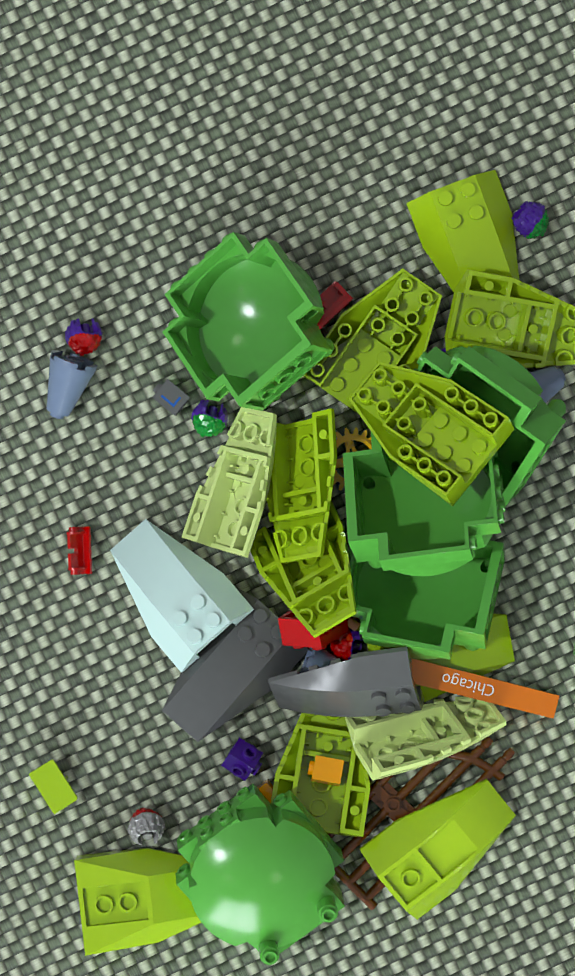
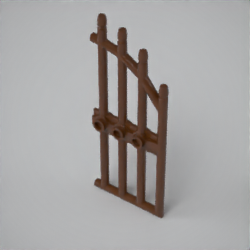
[327,736,515,910]

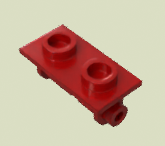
[67,526,92,575]

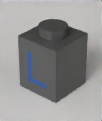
[152,379,191,416]

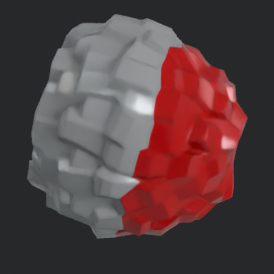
[127,808,165,845]

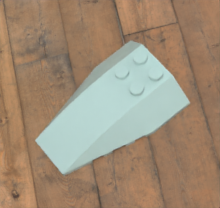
[110,519,254,673]

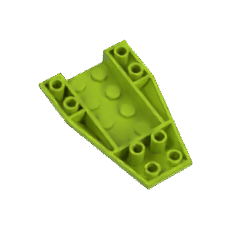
[359,779,516,920]

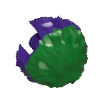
[512,201,549,239]
[191,400,228,437]

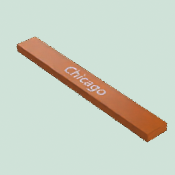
[411,659,560,719]

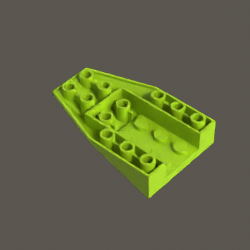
[303,268,442,414]
[349,362,514,507]
[74,848,202,956]

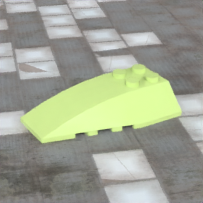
[182,407,277,558]
[345,696,506,781]

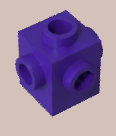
[221,737,263,781]

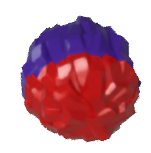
[65,318,103,356]
[330,627,364,661]

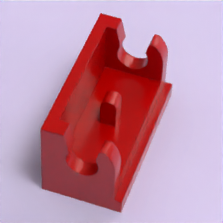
[317,281,353,330]

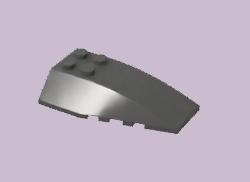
[162,587,309,742]
[268,646,424,717]

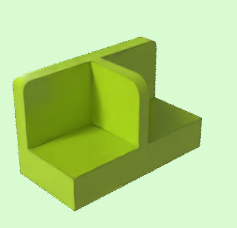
[29,759,78,814]

